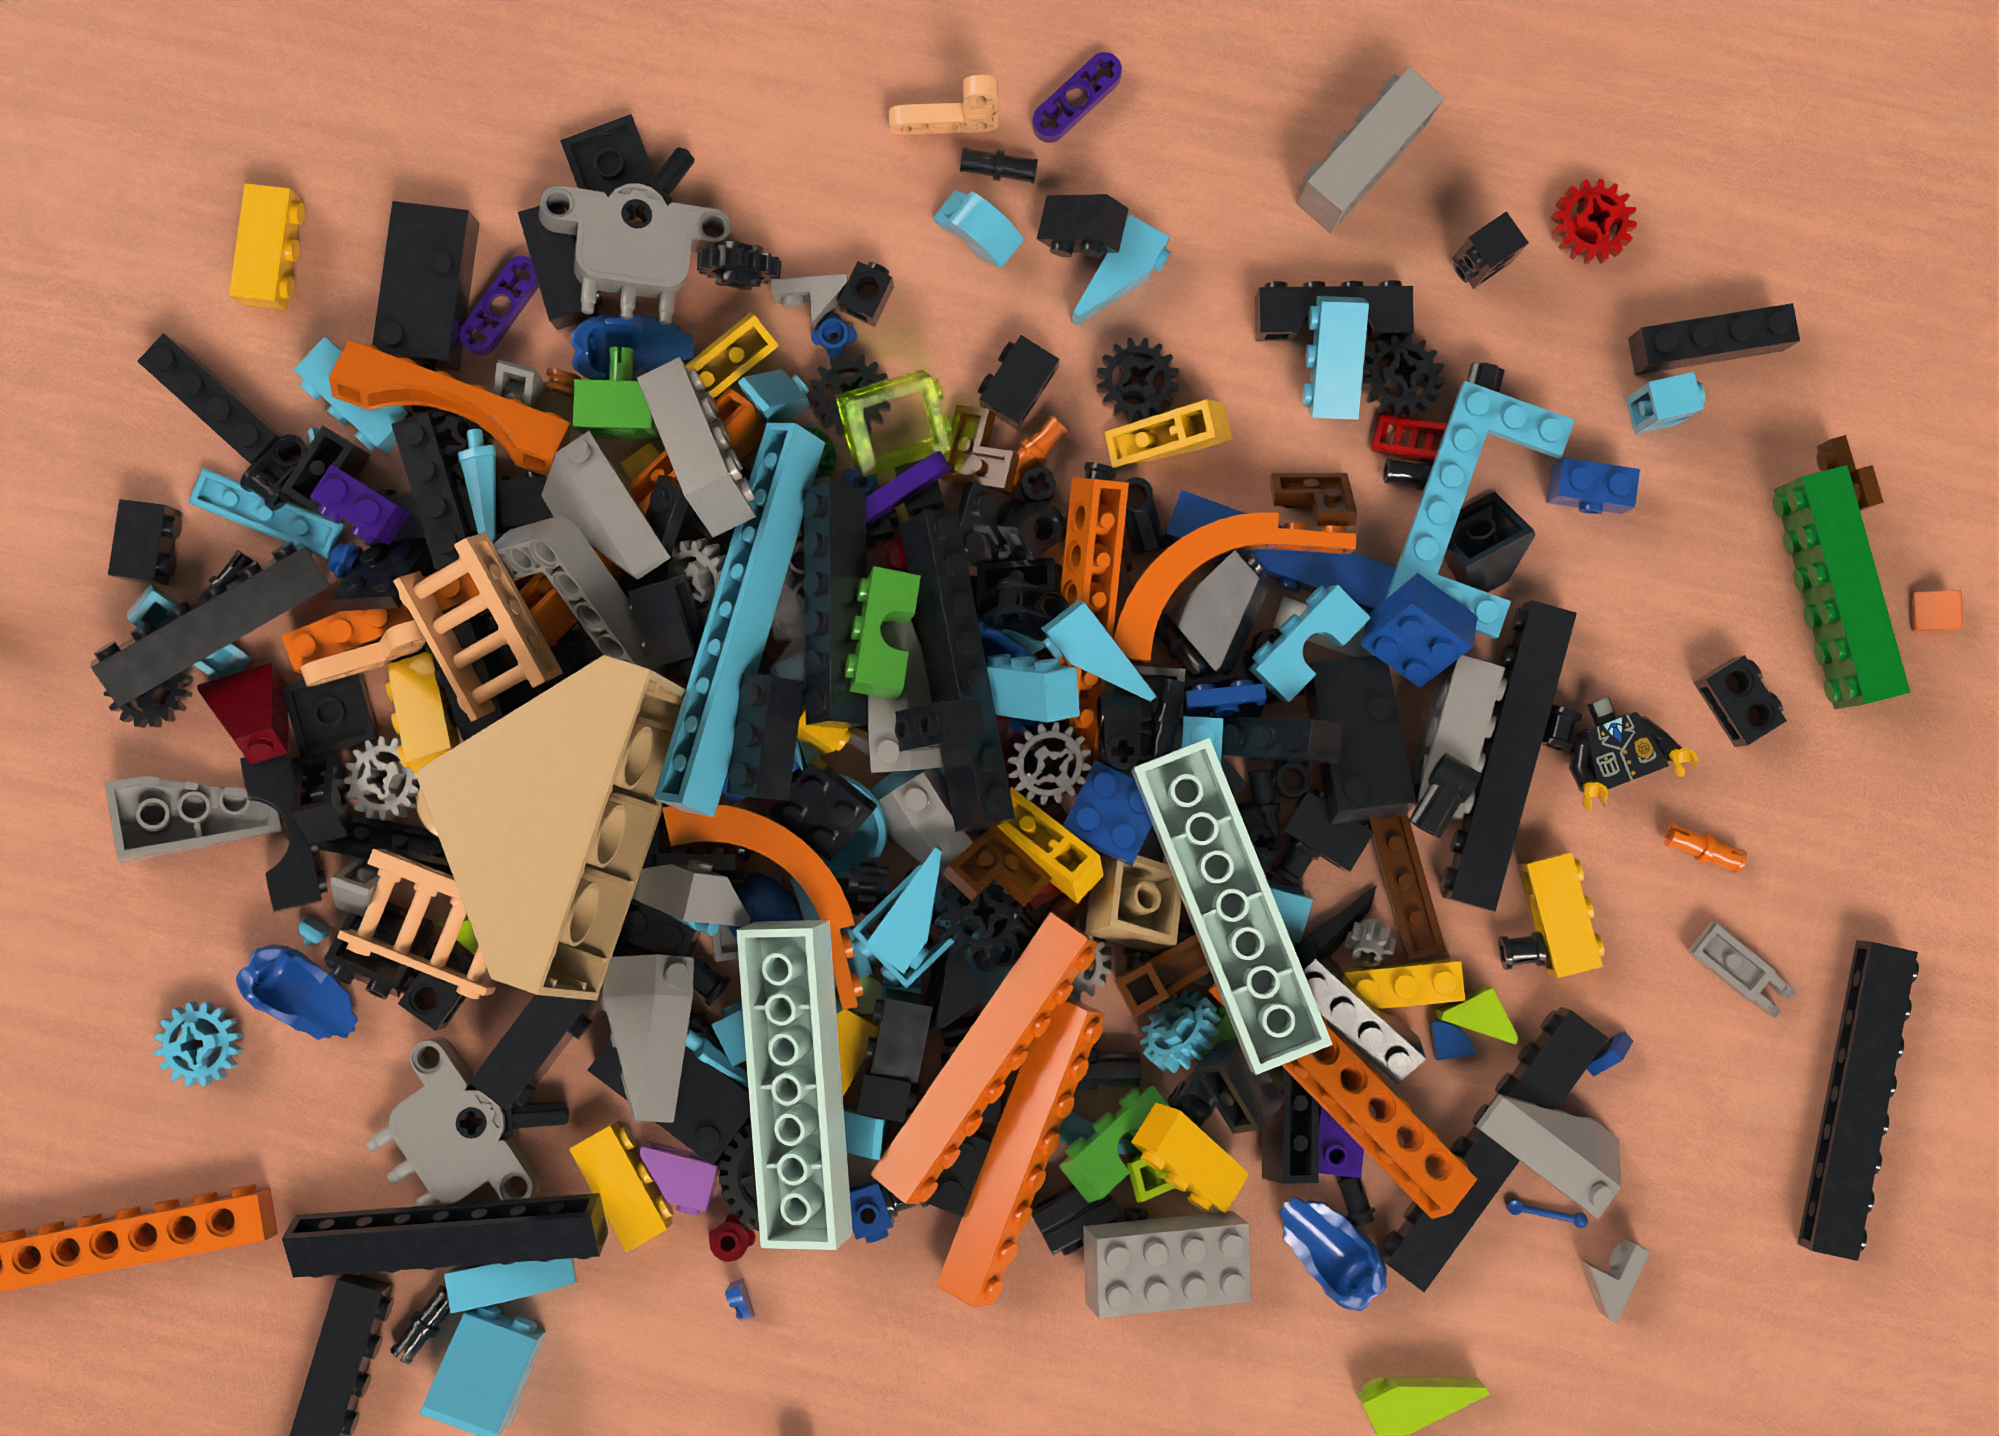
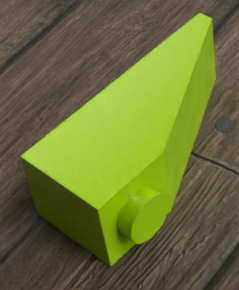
[1356,1377,1490,1436]

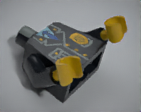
[1569,697,1698,809]

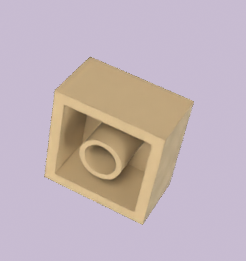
[1085,855,1182,953]

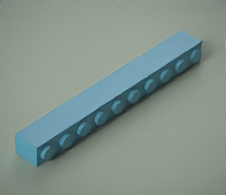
[653,423,825,817]

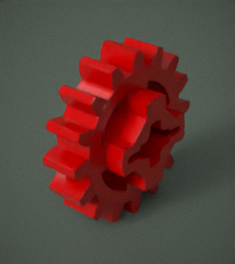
[1551,178,1637,264]

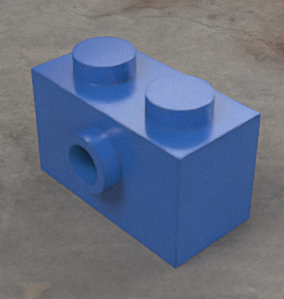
[1547,458,1640,514]

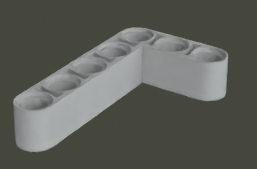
[493,516,671,676]

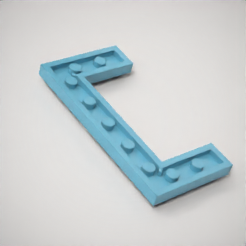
[1385,381,1575,639]

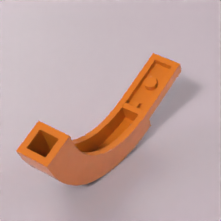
[1113,512,1357,664]
[662,804,863,1010]

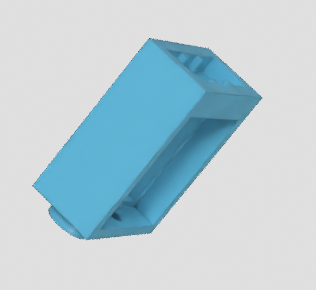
[851,864,962,988]

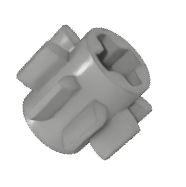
[1345,919,1396,967]

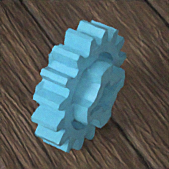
[1140,990,1221,1073]
[154,1001,244,1087]

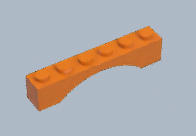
[329,340,570,477]

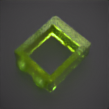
[835,369,952,477]

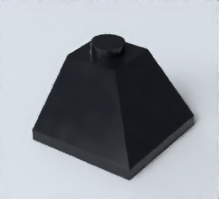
[1444,491,1535,593]

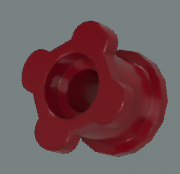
[709,1213,756,1262]

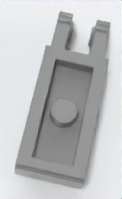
[1687,922,1796,1018]

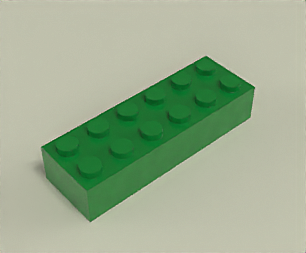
[1773,465,1911,709]

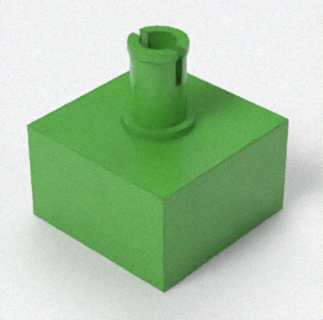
[573,347,662,441]

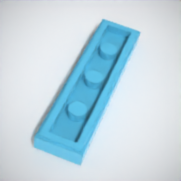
[188,468,347,560]

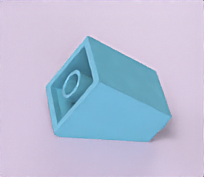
[419,1305,546,1436]

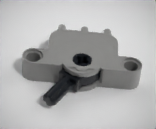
[539,147,731,325]
[366,1037,569,1207]

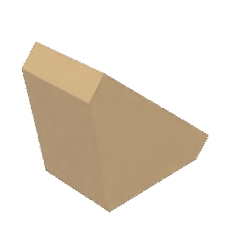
[417,655,686,1001]

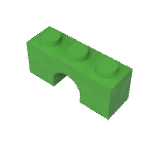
[845,566,921,700]
[1059,1085,1170,1203]

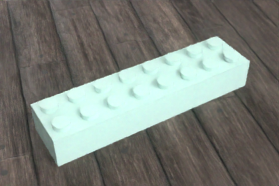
[1131,738,1333,1075]
[736,920,853,1250]

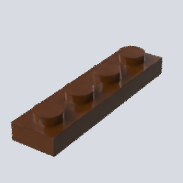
[1368,814,1446,961]

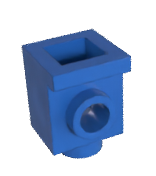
[849,1179,895,1243]

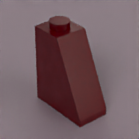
[197,663,288,765]

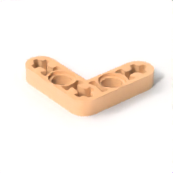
[888,75,999,135]
[300,620,426,687]

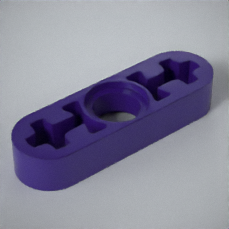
[1032,52,1122,143]
[459,256,539,356]
[866,451,952,527]

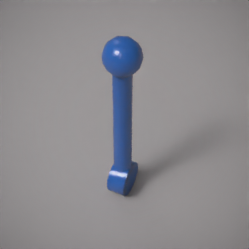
[1506,1198,1588,1228]

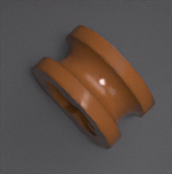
[543,368,581,397]

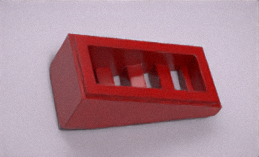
[1371,413,1447,465]

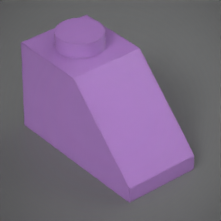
[639,1141,721,1215]

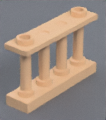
[393,532,563,722]
[337,849,496,999]

